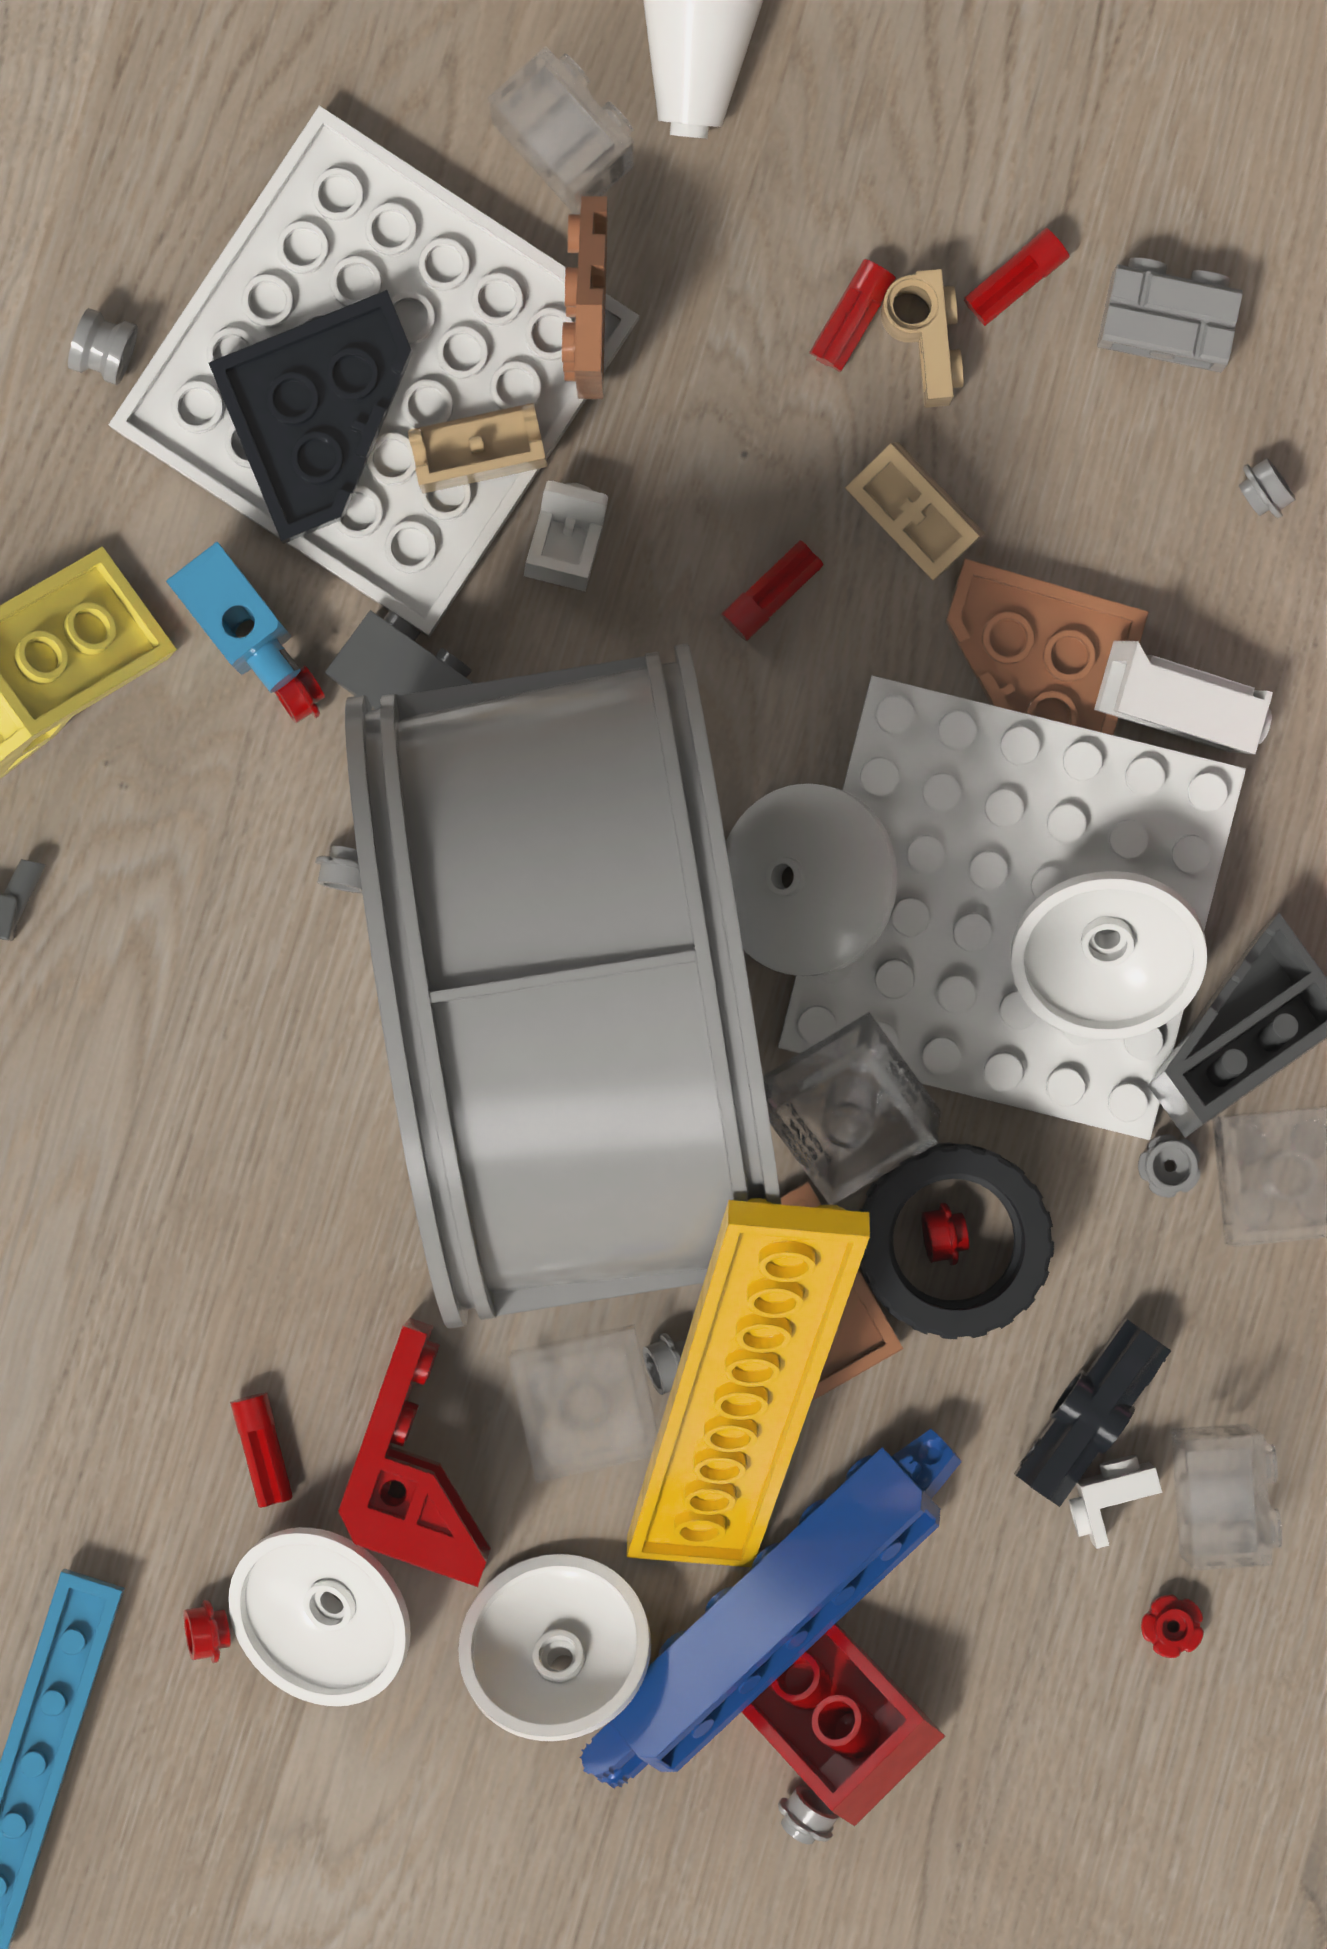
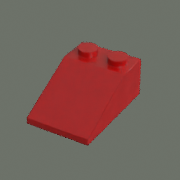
[742,1623,945,1826]

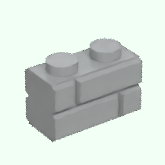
[1097,257,1243,373]

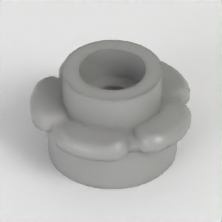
[1239,458,1296,518]
[315,846,362,894]
[1138,1134,1201,1198]
[643,1333,685,1395]
[778,1785,839,1844]

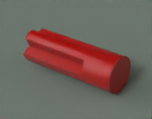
[963,228,1070,326]
[809,259,896,372]
[721,540,824,641]
[230,1392,293,1508]

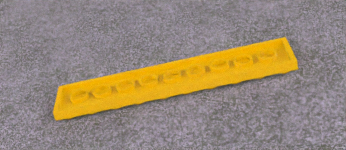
[627,1198,870,1568]

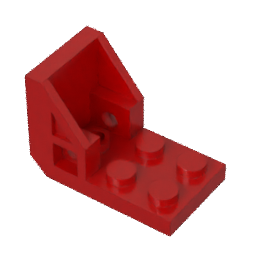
[338,1318,491,1587]

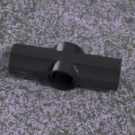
[1014,1318,1171,1507]

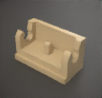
[408,403,547,494]
[845,442,985,581]

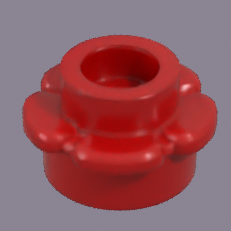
[274,665,325,723]
[921,1203,969,1266]
[1141,1594,1204,1658]
[183,1600,231,1663]

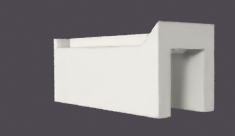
[1094,641,1273,754]

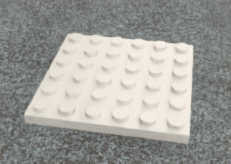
[108,106,639,637]
[778,675,1246,1140]

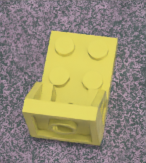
[0,546,177,779]

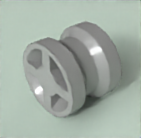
[68,308,138,385]

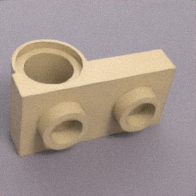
[881,269,964,408]

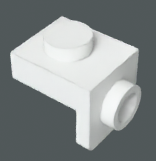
[524,481,608,592]
[1069,1455,1162,1549]

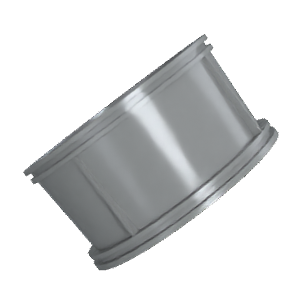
[345,643,781,1329]

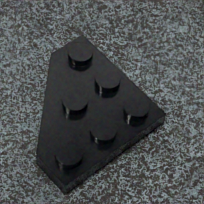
[209,290,413,544]

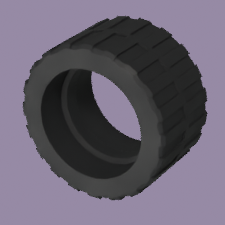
[859,1142,1054,1340]

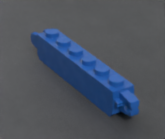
[579,1429,962,1789]

